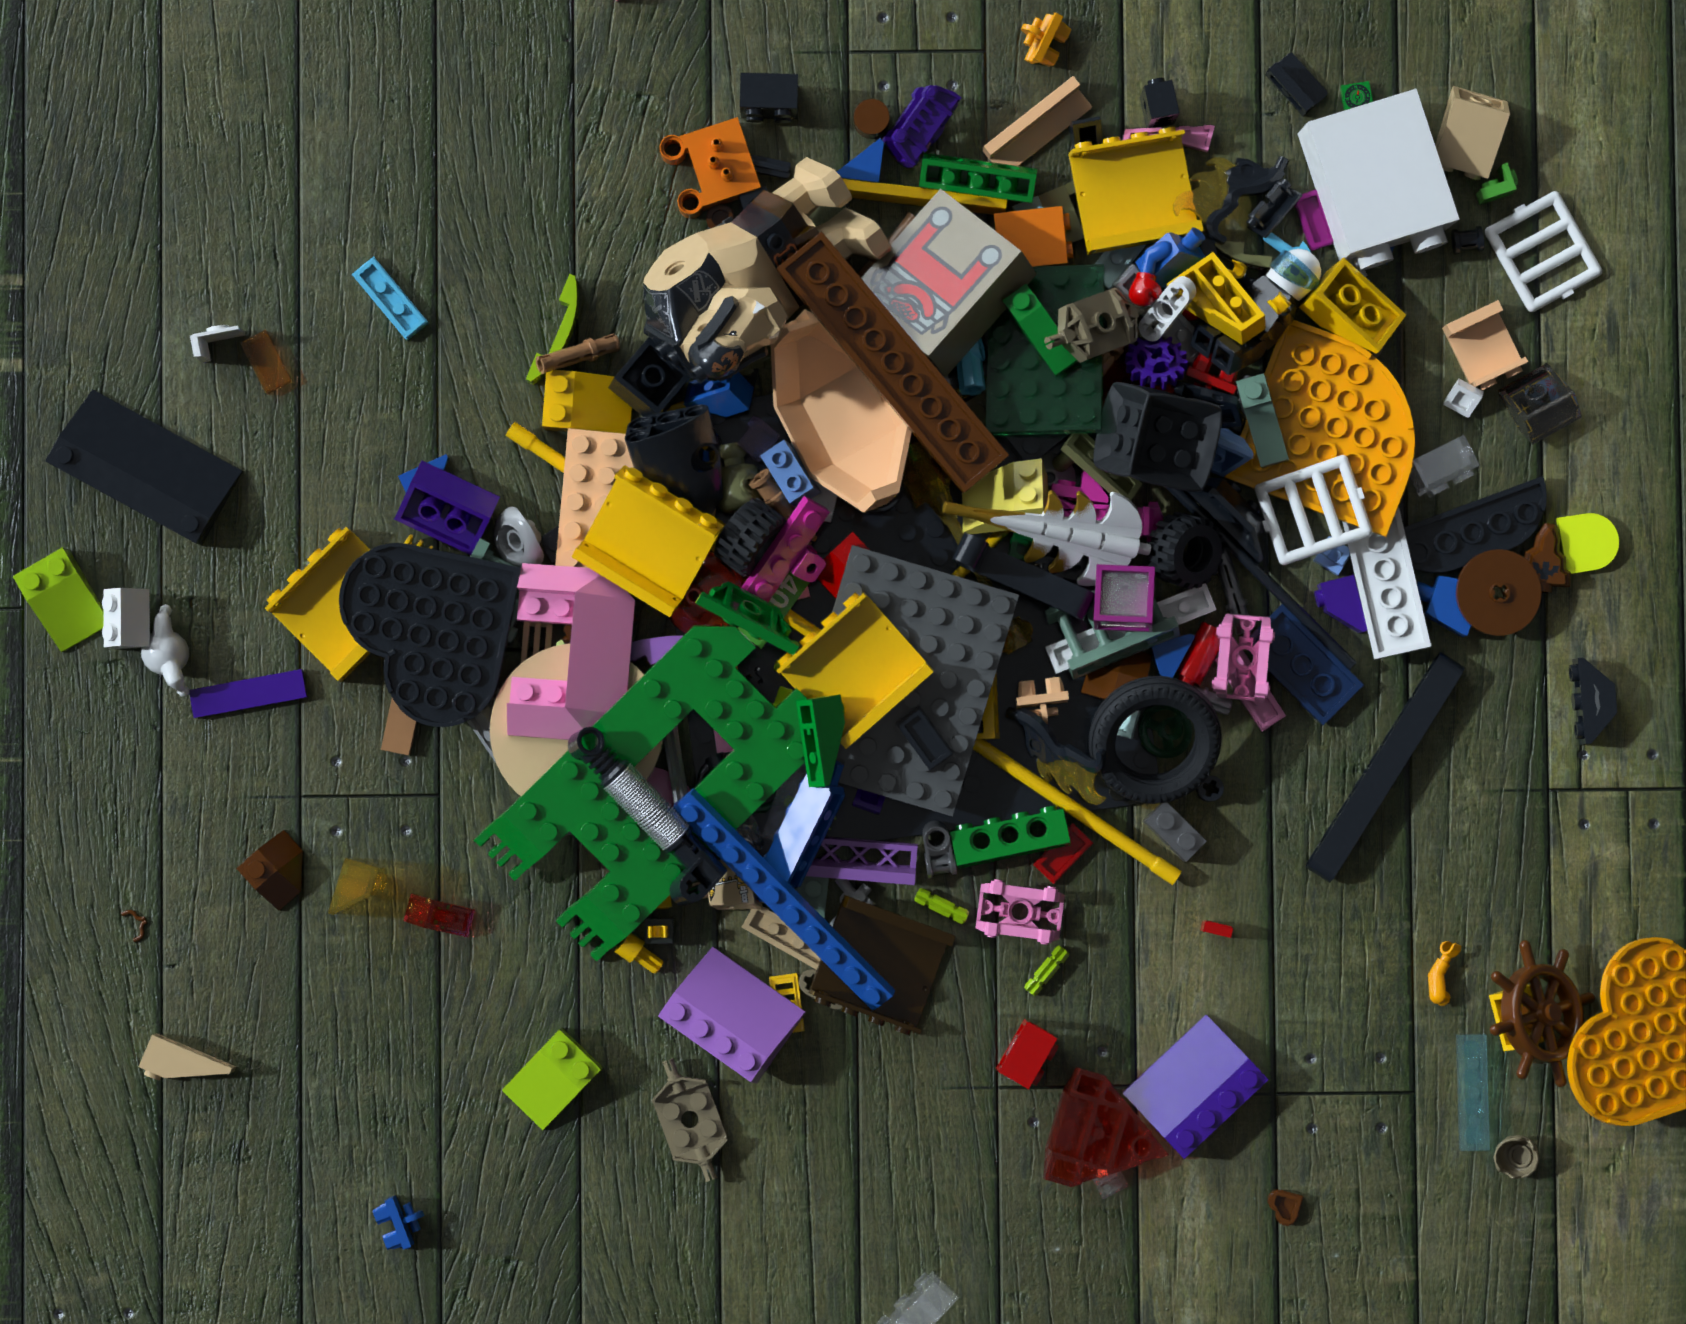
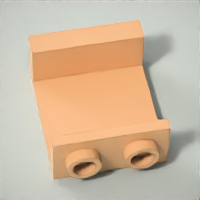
[1442,300,1528,391]

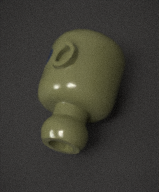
[718,442,763,514]

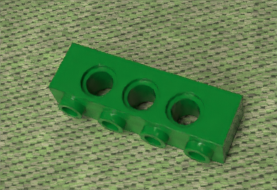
[919,153,1037,203]
[950,806,1071,869]

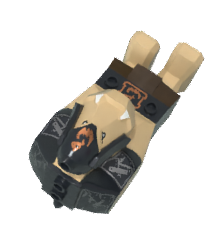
[643,157,891,384]

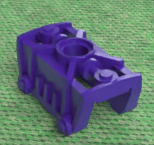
[882,85,962,168]

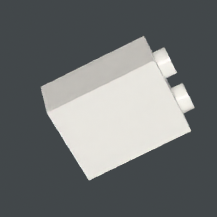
[1298,89,1459,270]

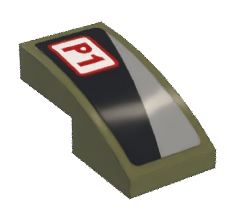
[1215,241,1272,272]

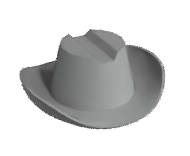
[493,507,544,568]

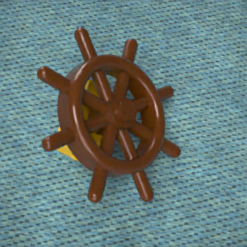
[1489,940,1595,1087]

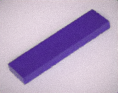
[189,669,308,718]

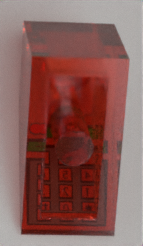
[403,893,475,937]

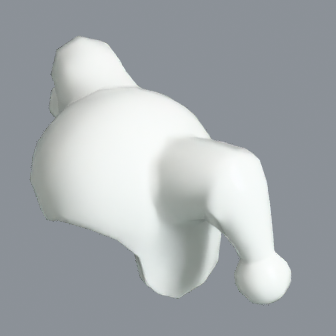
[141,604,189,697]

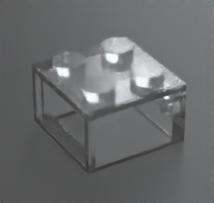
[1410,435,1480,498]

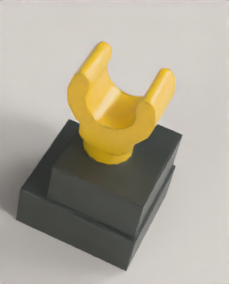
[645,918,674,944]

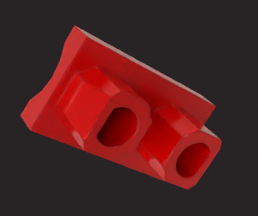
[1186,353,1238,394]

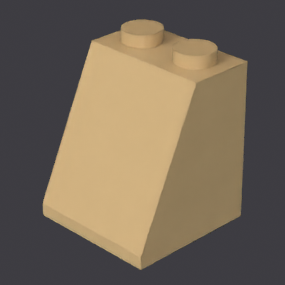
[1435,86,1510,180]

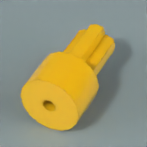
[614,932,663,973]

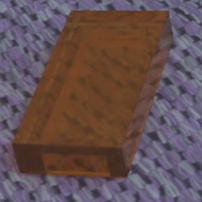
[240,330,292,394]

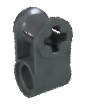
[922,821,957,879]

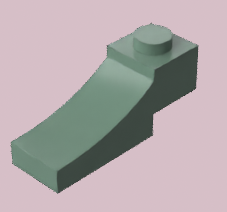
[1236,373,1289,468]

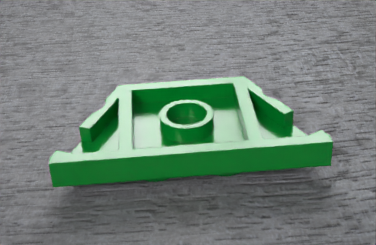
[695,581,800,655]

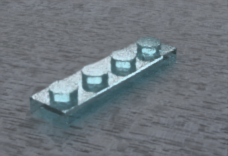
[1456,1034,1490,1151]

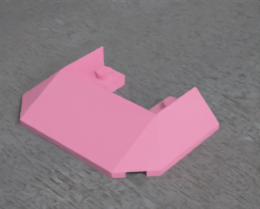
[507,563,635,740]

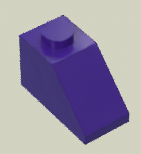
[1314,575,1368,633]

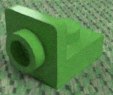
[1476,163,1518,205]

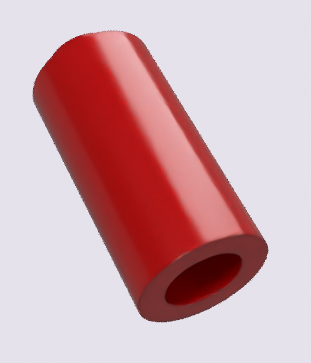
[1176,622,1220,686]

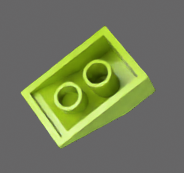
[13,547,104,652]
[502,1028,603,1130]

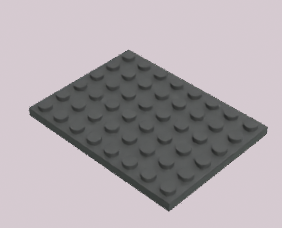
[797,545,1019,817]

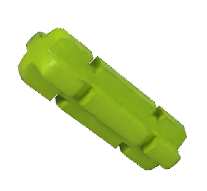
[914,888,969,924]
[1024,945,1069,996]

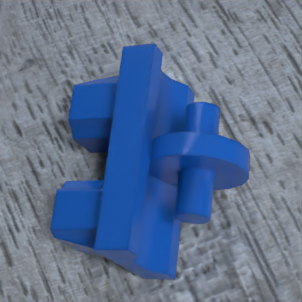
[372,1195,425,1250]

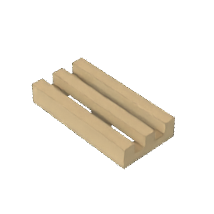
[521,621,553,663]

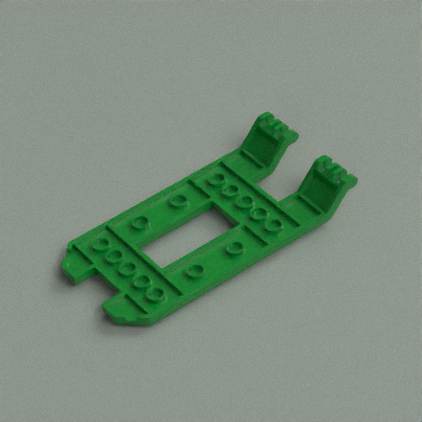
[473,625,808,961]

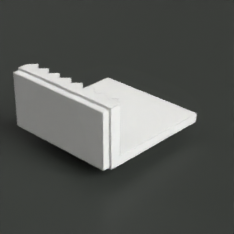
[190,325,246,363]

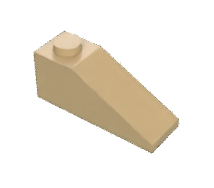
[138,1033,236,1080]

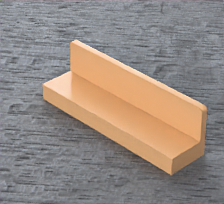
[983,76,1092,166]

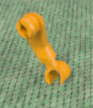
[1428,941,1462,1006]

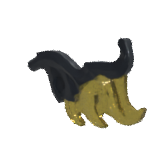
[1173,156,1289,245]
[1006,707,1106,805]

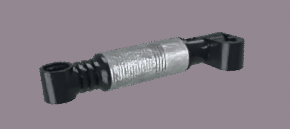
[567,727,727,906]

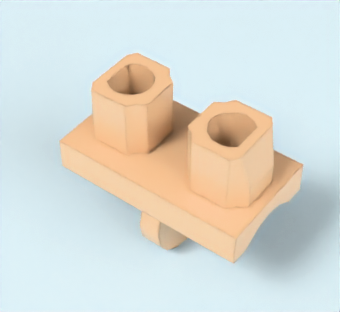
[1015,677,1069,725]

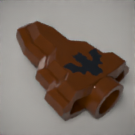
[1524,523,1571,594]

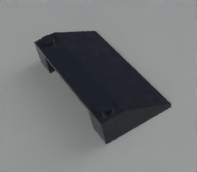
[45,389,243,546]

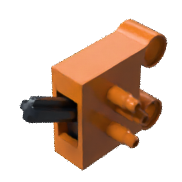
[659,117,791,219]

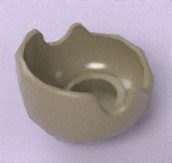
[1493,1135,1540,1179]

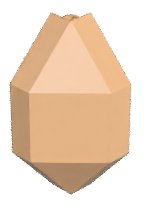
[770,309,912,512]

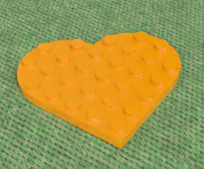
[1567,937,1686,1126]

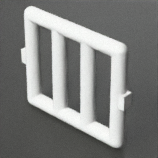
[1485,191,1602,312]
[1255,455,1373,565]

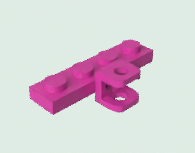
[741,496,830,602]

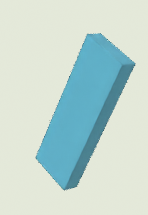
[352,256,429,341]

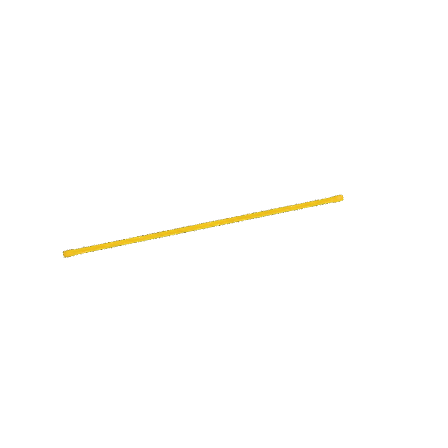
[506,422,1182,885]

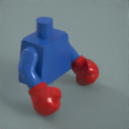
[1129,227,1205,321]

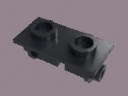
[1246,179,1302,238]

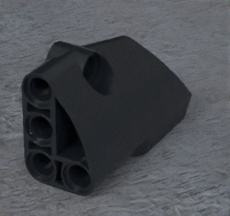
[625,404,723,515]

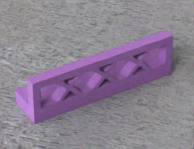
[806,836,918,885]

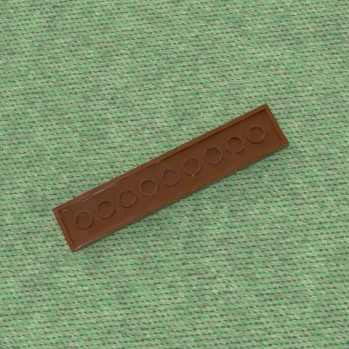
[776,231,1009,494]

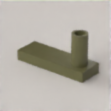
[1052,427,1142,501]

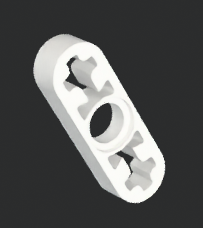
[1139,276,1196,341]

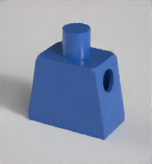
[1417,576,1471,637]

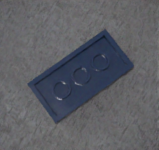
[1247,604,1364,726]

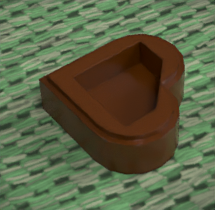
[1267,1189,1304,1226]

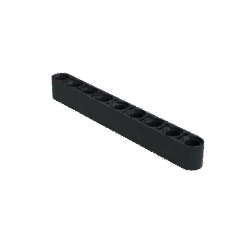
[1305,652,1465,883]

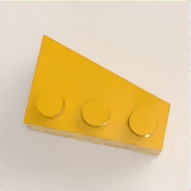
[1166,252,1266,345]

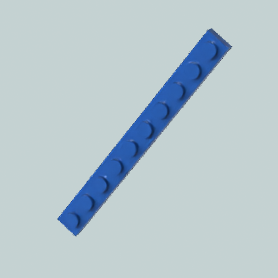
[673,788,895,1011]

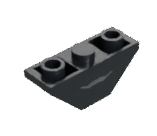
[1569,658,1617,745]

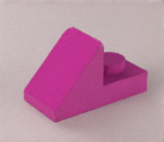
[1050,469,1109,505]

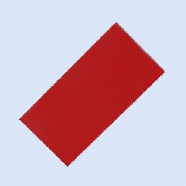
[1032,823,1093,884]

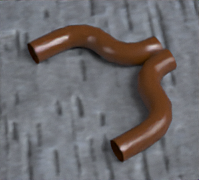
[121,910,147,943]

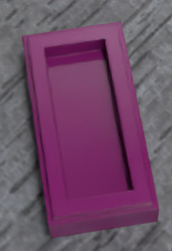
[1294,190,1334,252]

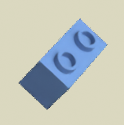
[760,440,821,507]

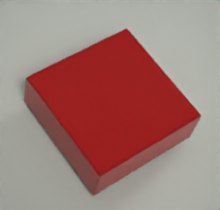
[1200,920,1233,938]

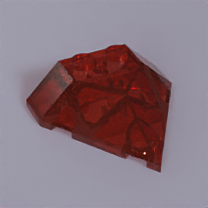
[1043,1067,1169,1187]

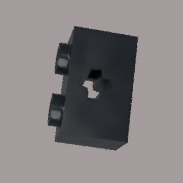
[1140,77,1180,128]

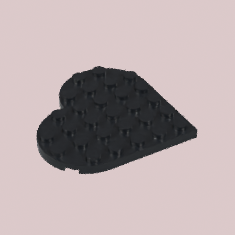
[339,543,522,727]

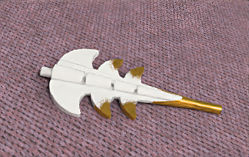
[942,490,1151,586]

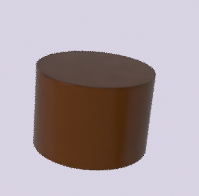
[854,99,889,139]

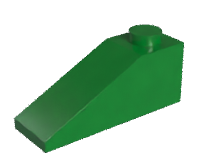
[1002,284,1078,377]
[796,694,845,788]

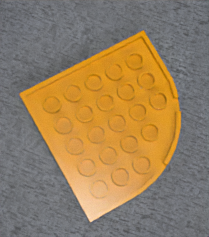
[1225,320,1415,538]

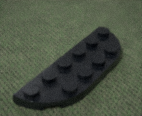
[1404,476,1547,573]

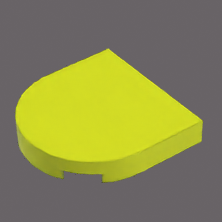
[1556,513,1619,574]

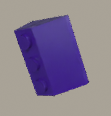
[394,460,500,555]

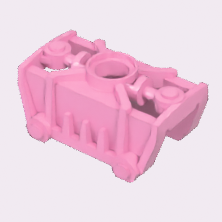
[1212,614,1275,702]
[976,879,1065,945]

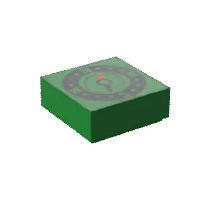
[1340,81,1373,111]

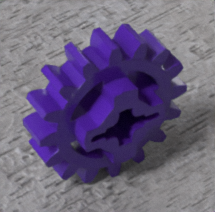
[1125,336,1188,390]

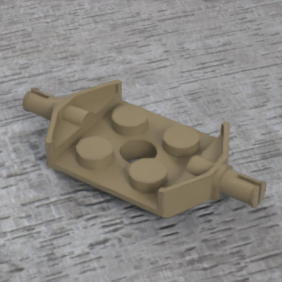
[1044,288,1150,363]
[651,1058,728,1182]

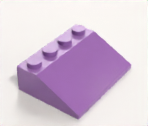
[658,947,806,1084]

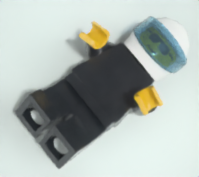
[1190,248,1321,375]

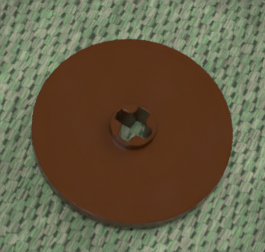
[1456,549,1541,636]

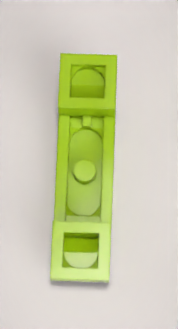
[526,274,579,385]

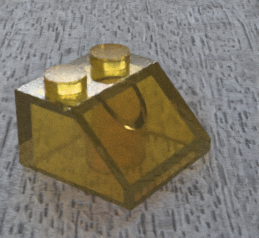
[328,857,388,915]

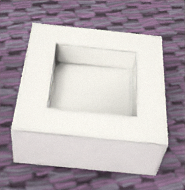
[1443,378,1484,418]

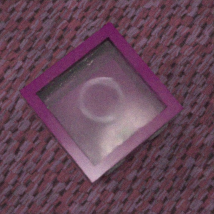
[1094,564,1155,632]

